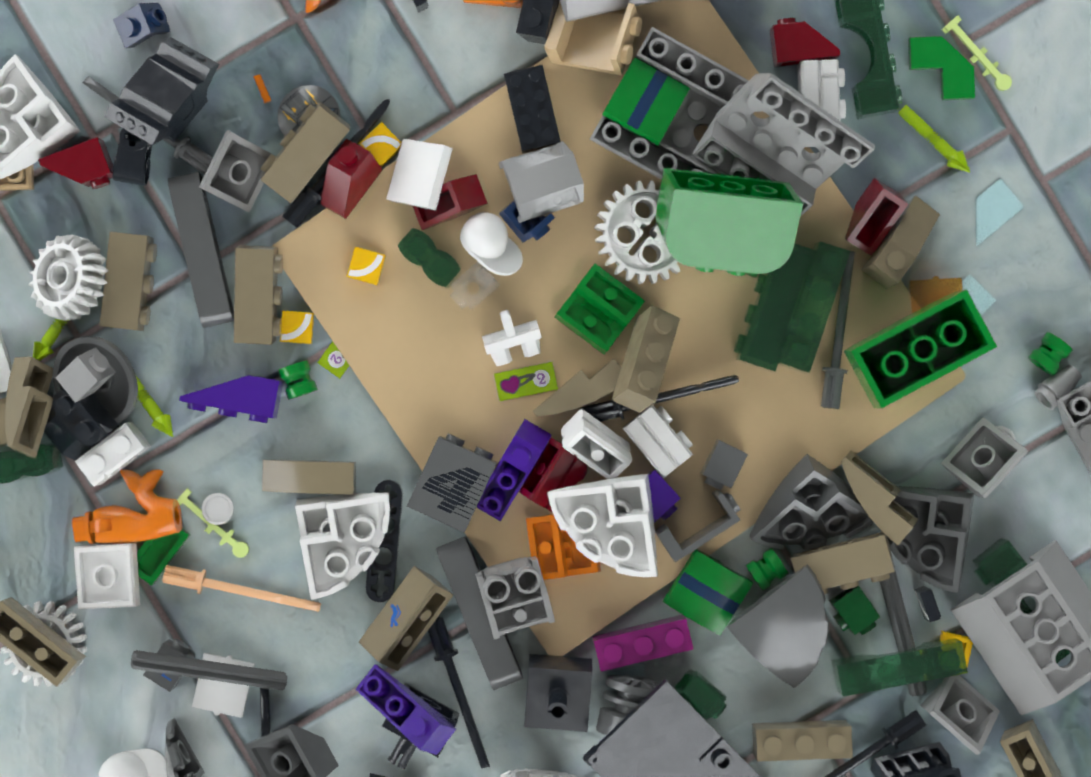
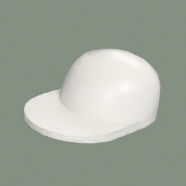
[460,212,523,276]
[98,748,167,777]

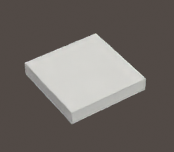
[386,139,452,210]
[74,543,141,609]

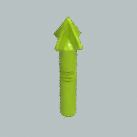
[898,104,970,173]
[33,319,69,361]
[136,376,173,437]

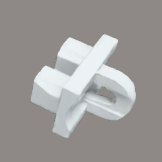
[482,310,542,366]

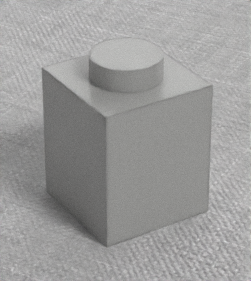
[56,347,116,403]

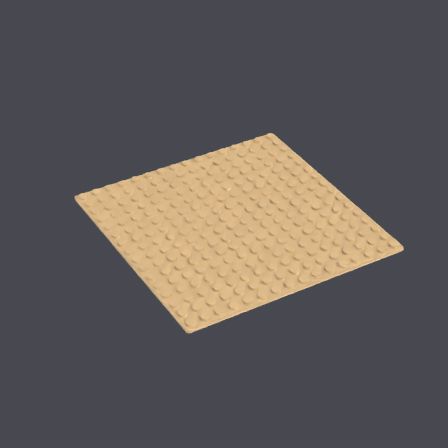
[272,0,965,656]

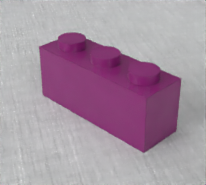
[593,615,693,672]

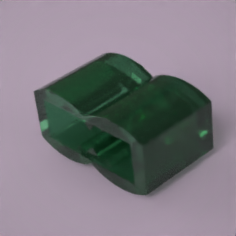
[398,228,462,289]
[0,443,63,483]
[674,669,727,720]

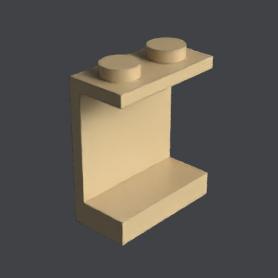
[544,2,642,75]

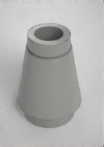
[1035,365,1082,410]

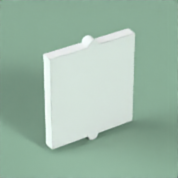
[192,653,255,718]

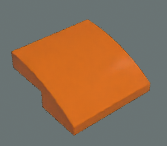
[526,514,601,580]

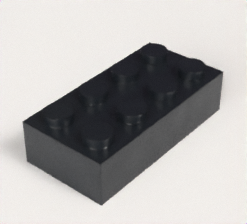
[504,65,561,153]

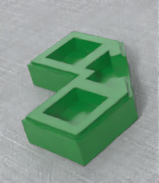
[908,36,975,101]

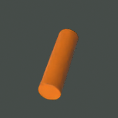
[253,74,272,103]

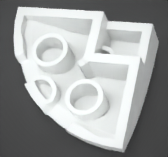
[0,54,80,179]
[548,474,658,577]
[295,493,390,600]

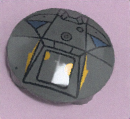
[278,85,341,136]

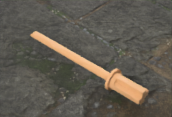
[162,565,321,612]

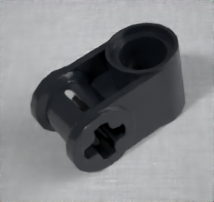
[113,128,152,186]

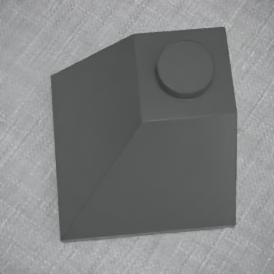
[244,724,339,777]

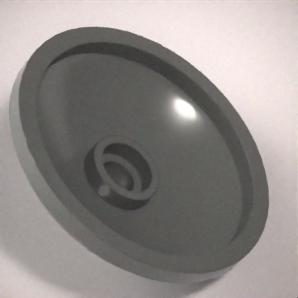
[53,336,138,424]

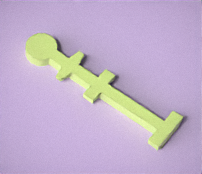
[941,15,1012,91]
[177,488,249,558]

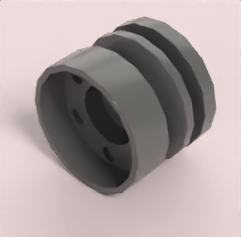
[596,674,659,735]

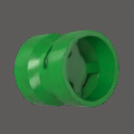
[1028,332,1073,376]
[278,360,318,400]
[745,548,789,591]

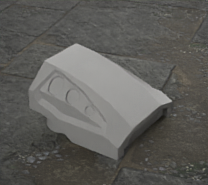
[498,141,584,223]
[475,556,555,640]

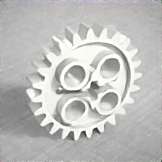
[594,181,680,284]

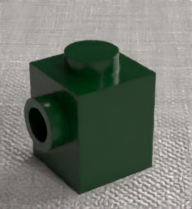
[829,586,881,635]

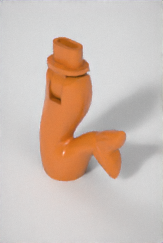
[72,469,183,544]

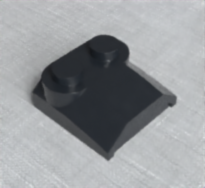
[44,389,119,461]

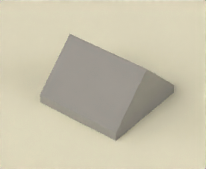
[199,130,276,212]
[941,417,1029,499]
[920,670,1000,755]

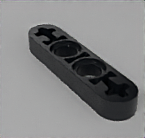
[366,479,403,602]

